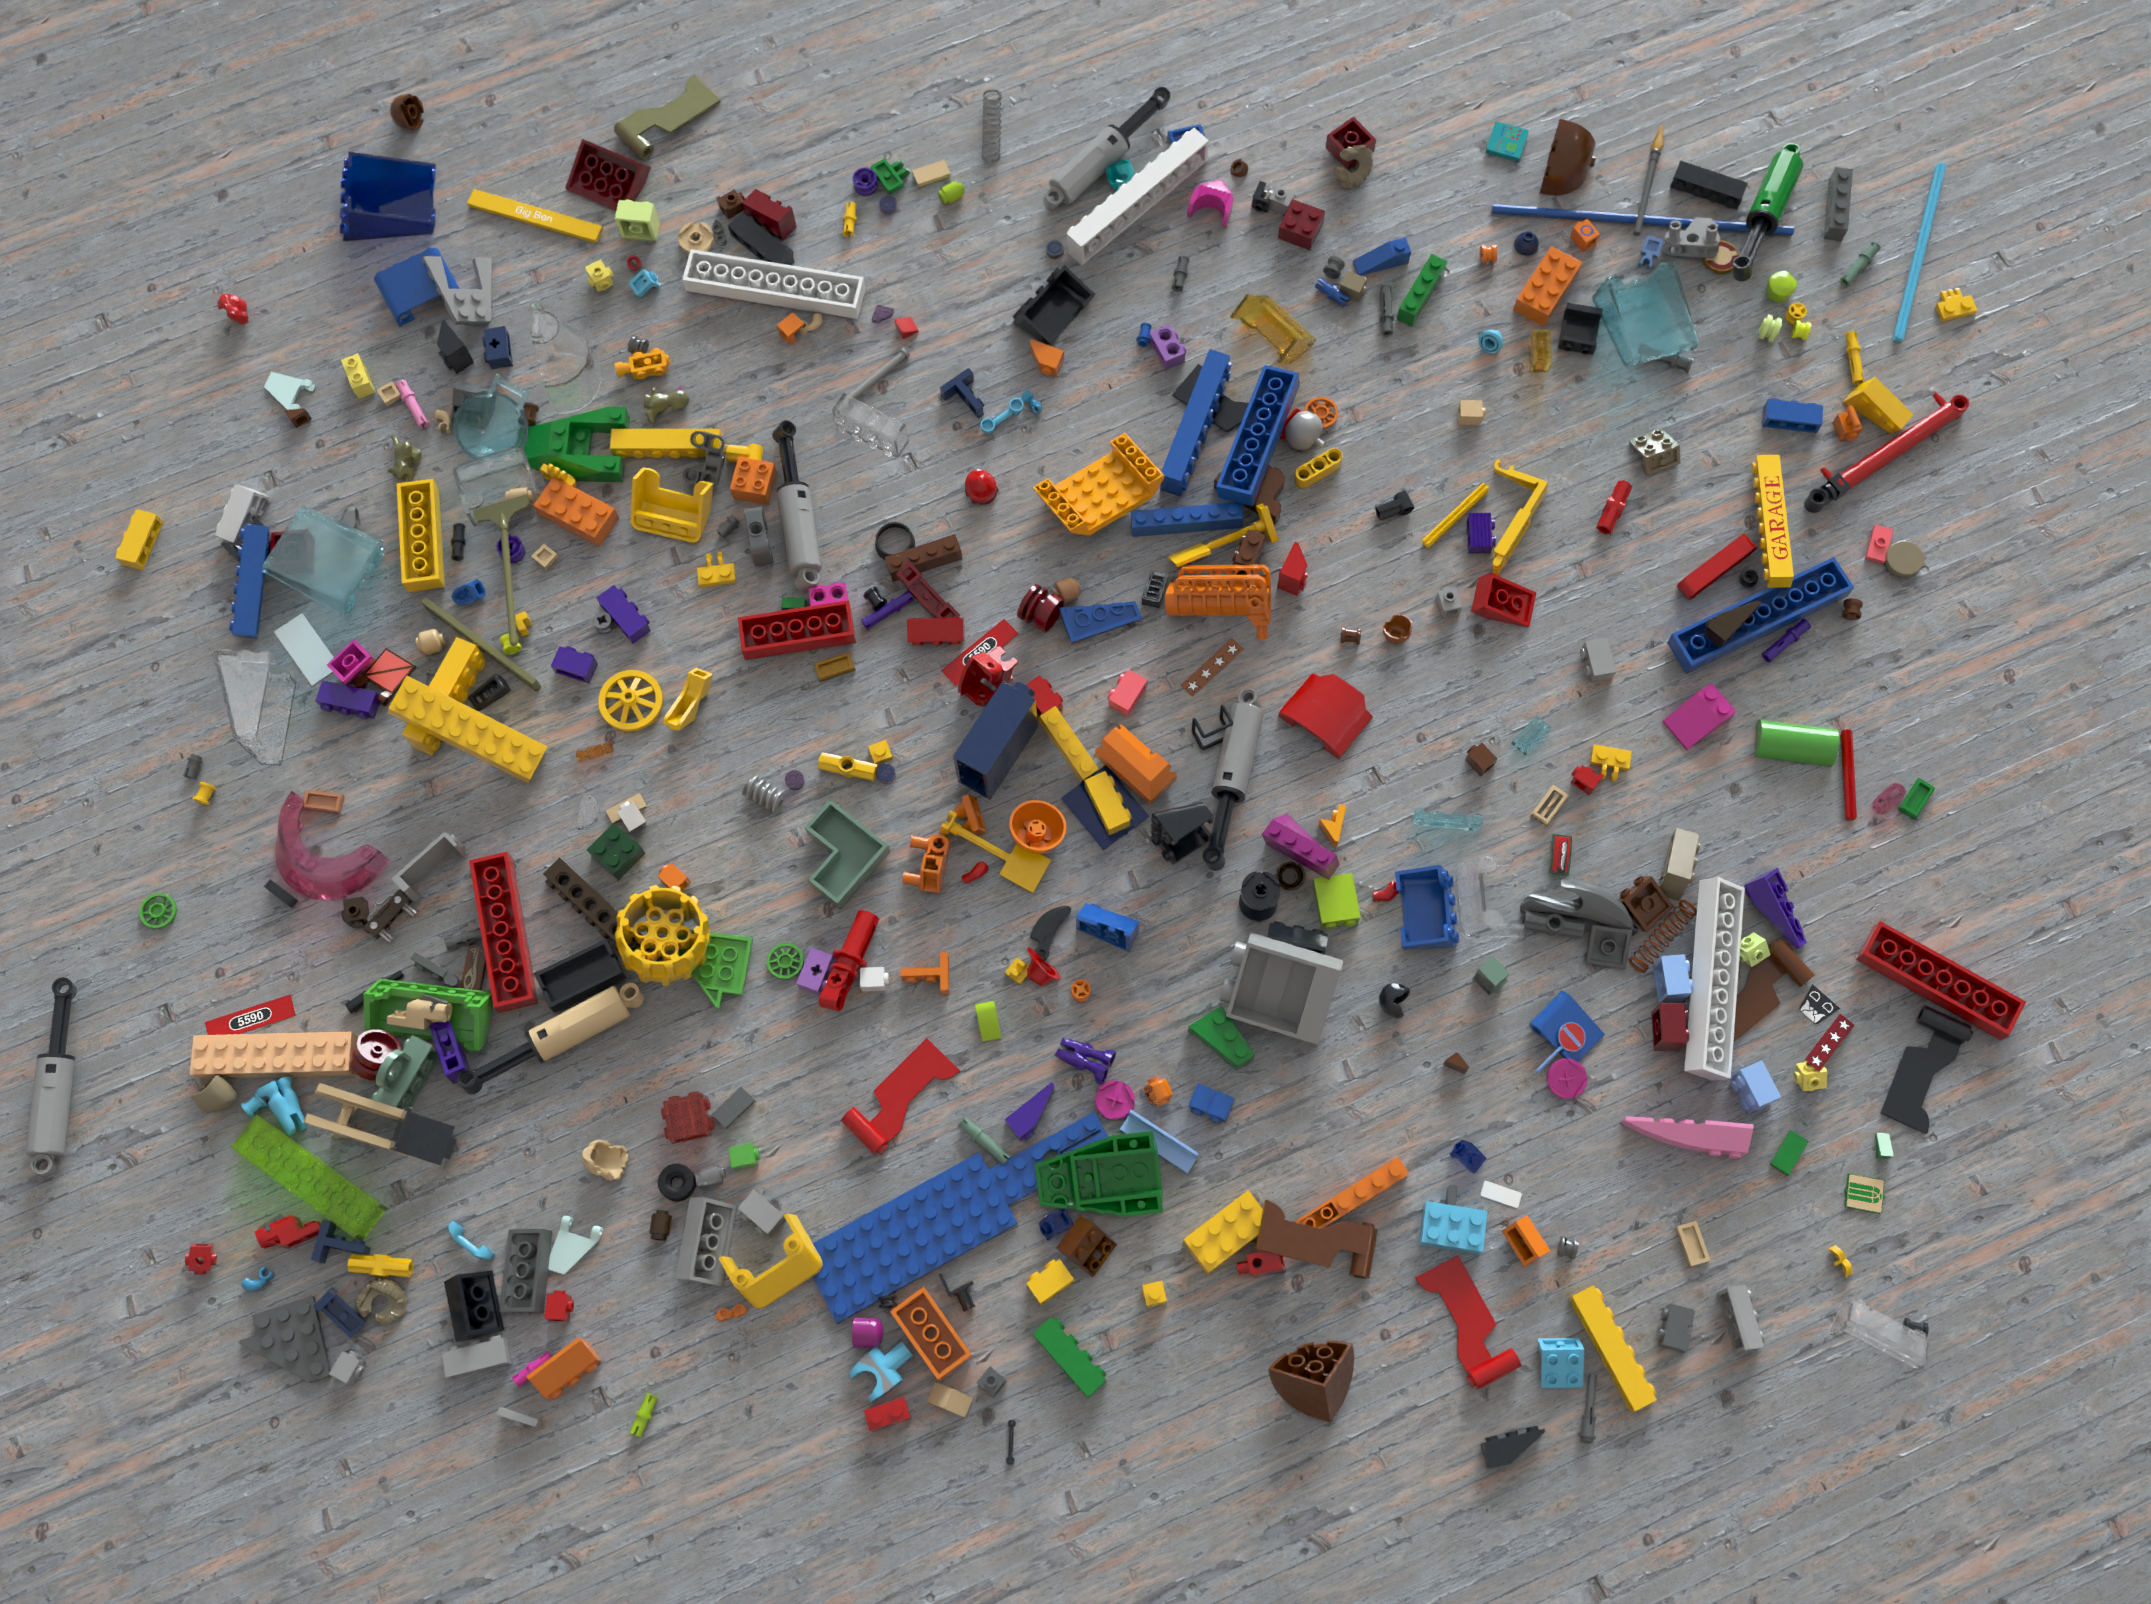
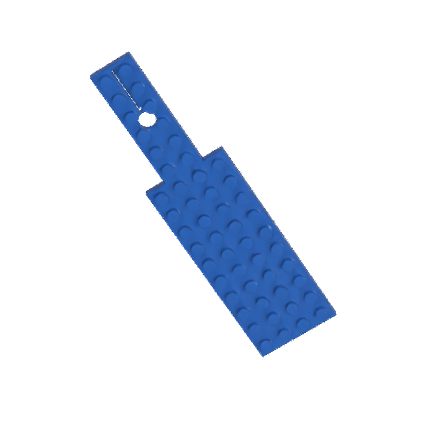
[813,1112,1108,1324]

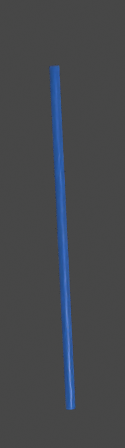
[1491,204,1794,236]

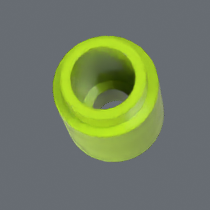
[938,181,965,205]

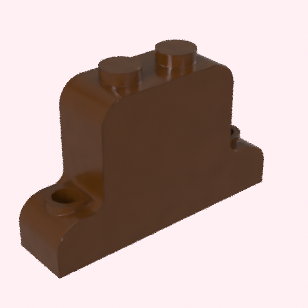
[1214,465,1285,525]

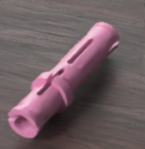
[395,379,430,429]

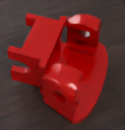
[958,646,1018,706]

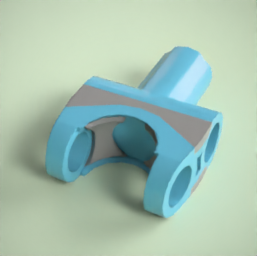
[849,1342,913,1403]

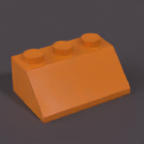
[526,1337,601,1400]

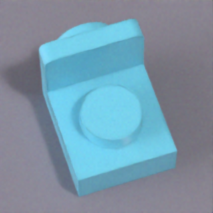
[628,269,661,298]

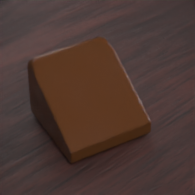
[285,408,312,428]
[1443,1052,1469,1074]

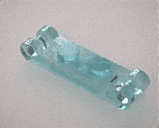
[1412,808,1484,831]

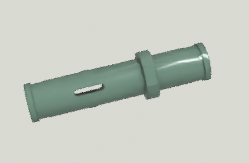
[1840,241,1881,287]
[958,1117,1011,1165]

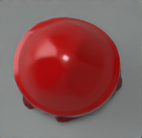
[965,469,999,505]

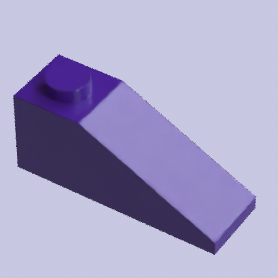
[429,1020,470,1084]
[1005,1082,1055,1142]

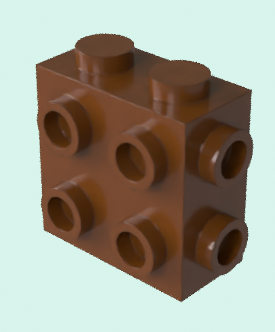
[1232,529,1266,575]

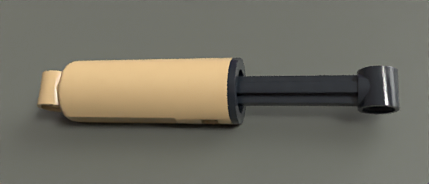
[457,983,644,1094]

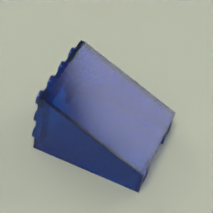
[340,151,436,241]

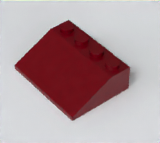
[565,139,651,211]

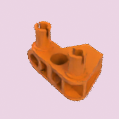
[902,834,951,894]

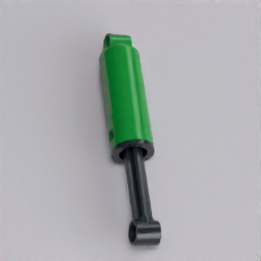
[1733,143,1803,281]

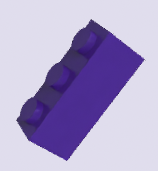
[596,585,651,644]
[315,680,380,719]

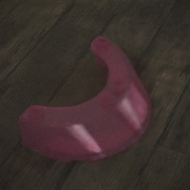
[275,791,390,901]

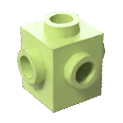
[1739,932,1771,967]

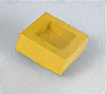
[868,740,893,765]

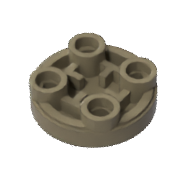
[1885,541,1924,577]

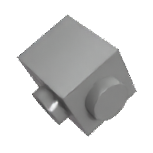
[1267,185,1296,215]
[1435,587,1462,618]
[329,1350,366,1385]

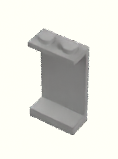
[391,832,467,903]

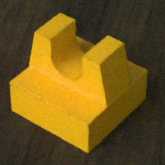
[515,611,532,637]
[1005,957,1028,986]

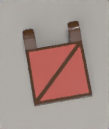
[354,648,416,706]

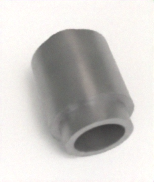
[695,1163,726,1189]

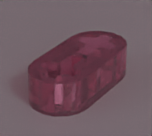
[1872,783,1906,814]

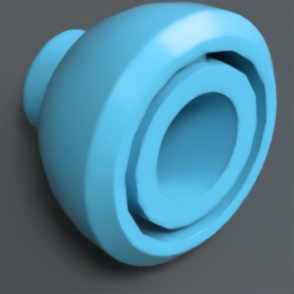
[1478,330,1503,354]

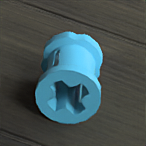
[241,1093,268,1118]

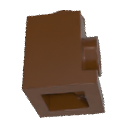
[716,189,745,219]

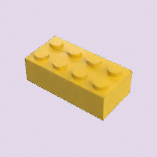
[1183,1190,1263,1275]

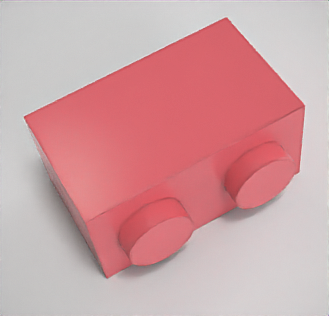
[1107,669,1147,717]

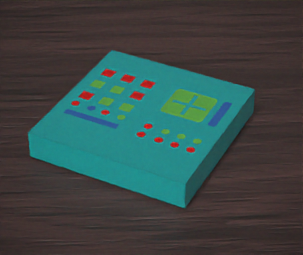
[1485,121,1529,162]

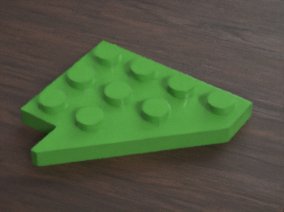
[678,930,753,1010]

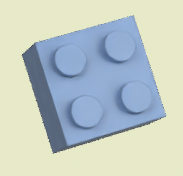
[1652,954,1693,1003]
[1731,1061,1781,1114]

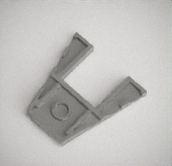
[422,256,492,325]

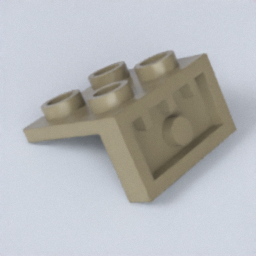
[1629,429,1681,476]

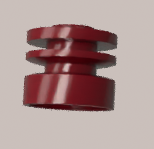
[1017,584,1065,633]

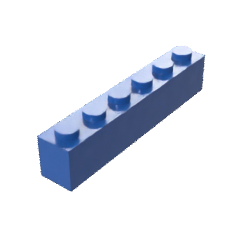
[1131,502,1243,537]
[229,524,270,639]

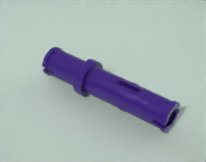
[861,590,914,630]
[1761,619,1811,663]

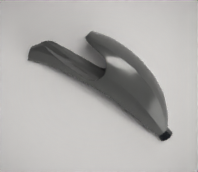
[1520,878,1638,936]

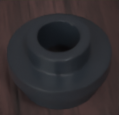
[1739,569,1758,587]

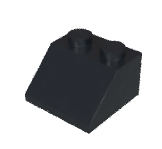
[437,320,474,374]

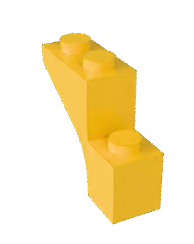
[662,668,713,731]

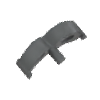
[712,220,727,246]

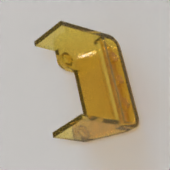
[1230,294,1316,364]

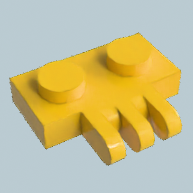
[1935,288,1978,322]
[540,464,577,488]

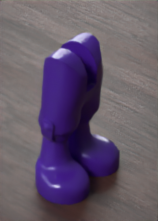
[1055,1038,1116,1085]

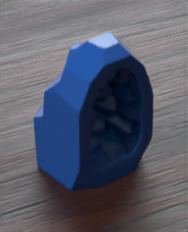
[451,579,485,606]

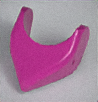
[1187,180,1233,227]

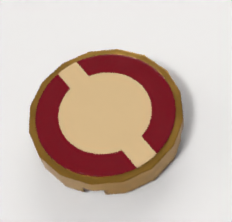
[1702,241,1739,274]

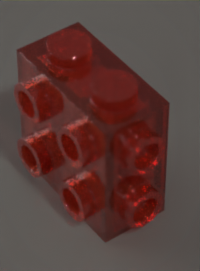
[661,1091,714,1144]

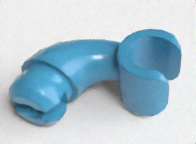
[1021,390,1042,414]
[241,1267,275,1291]

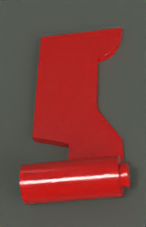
[841,1038,960,1155]

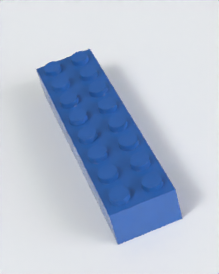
[1160,349,1232,497]
[1216,365,1300,506]

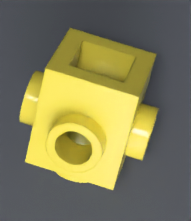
[585,259,614,292]
[1794,1061,1827,1091]

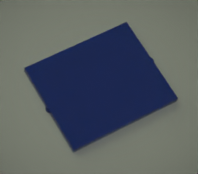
[1061,765,1149,851]

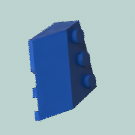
[1076,903,1139,952]

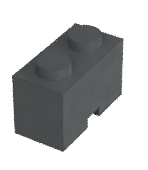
[1657,1304,1695,1353]

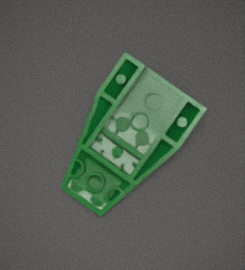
[1035,1131,1163,1217]

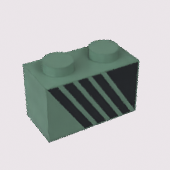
[1473,956,1510,995]

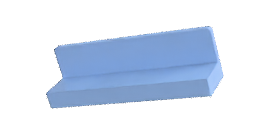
[1120,1110,1199,1174]

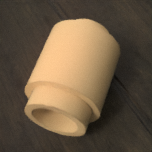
[505,487,534,505]

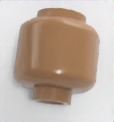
[1053,577,1081,604]

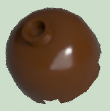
[390,94,424,130]

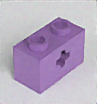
[796,948,835,996]

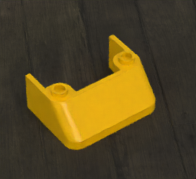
[718,1213,823,1308]

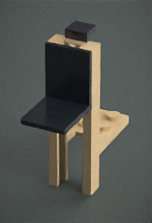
[303,1083,457,1166]

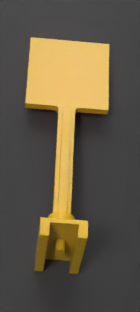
[1167,503,1279,567]
[939,810,1051,894]

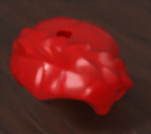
[217,293,249,325]

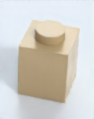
[1458,400,1486,425]

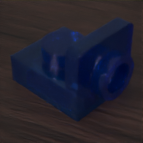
[1039,1208,1074,1241]

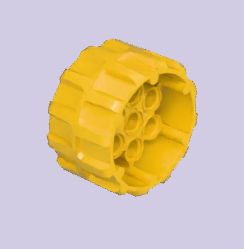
[615,885,710,986]

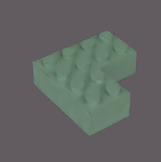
[805,799,890,909]

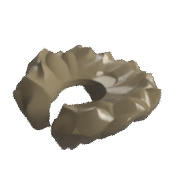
[1335,145,1373,189]
[356,1277,408,1326]

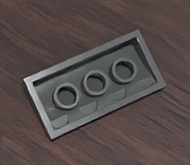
[499,1229,552,1314]

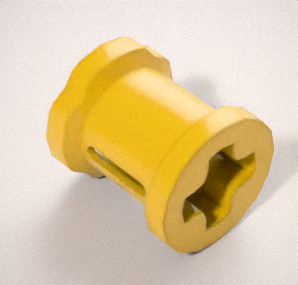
[192,782,217,806]

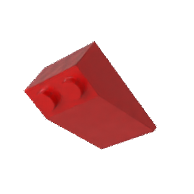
[1471,573,1537,627]

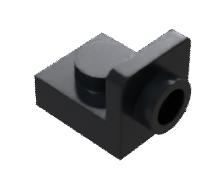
[1251,181,1270,213]

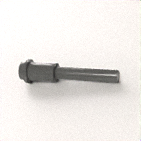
[1579,1374,1597,1443]

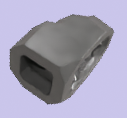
[338,506,361,538]

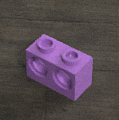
[1150,325,1187,370]

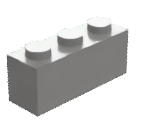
[442,1335,512,1379]

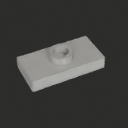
[497,1407,543,1428]

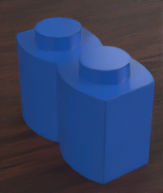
[1188,1083,1235,1124]

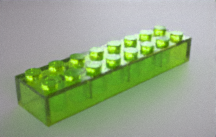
[230,1114,388,1241]

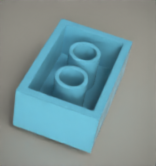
[1418,1201,1488,1255]

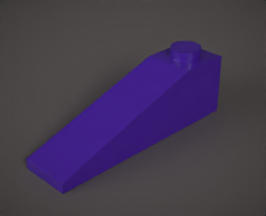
[1744,867,1807,949]

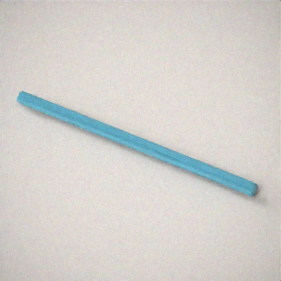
[1893,162,1947,343]

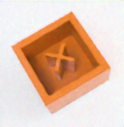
[730,457,777,505]

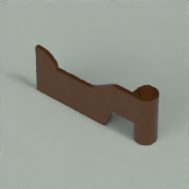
[1256,1200,1378,1279]

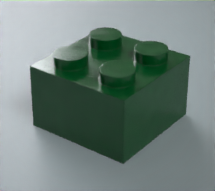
[587,822,645,881]

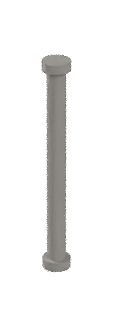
[839,347,910,409]

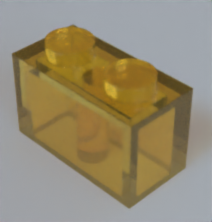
[1528,329,1552,372]

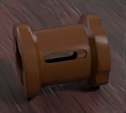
[519,402,539,426]
[1340,627,1361,645]

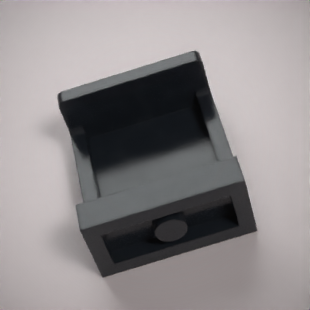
[1558,302,1603,355]

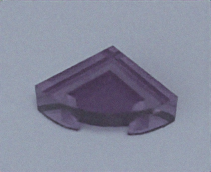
[871,305,894,323]

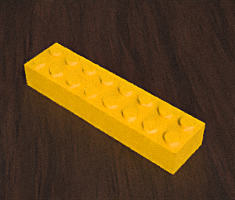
[388,676,547,783]

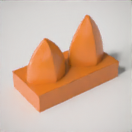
[954,794,987,835]

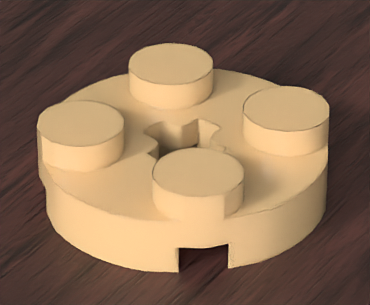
[679,222,715,254]

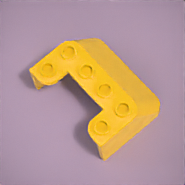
[630,467,713,543]

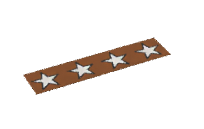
[1181,638,1244,696]

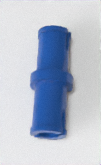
[1315,278,1350,307]

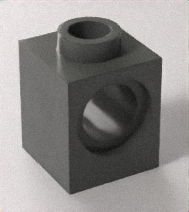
[976,1366,1007,1398]

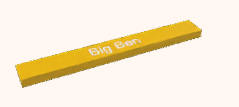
[467,189,603,244]

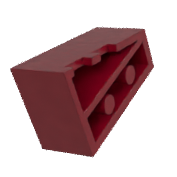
[742,189,797,241]

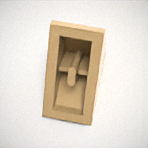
[927,1382,973,1418]

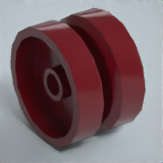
[350,1029,401,1081]

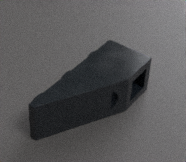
[1480,1426,1546,1469]

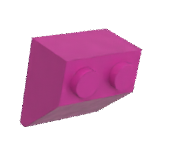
[327,639,375,686]

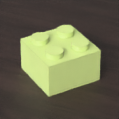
[615,200,660,241]

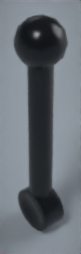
[1006,1419,1016,1465]

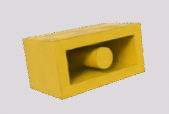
[1026,1259,1074,1306]

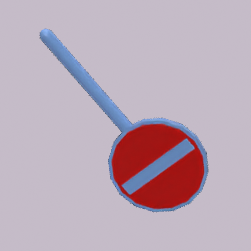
[1536,1022,1586,1073]

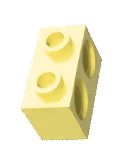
[341,353,376,399]

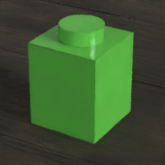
[729,1143,761,1171]

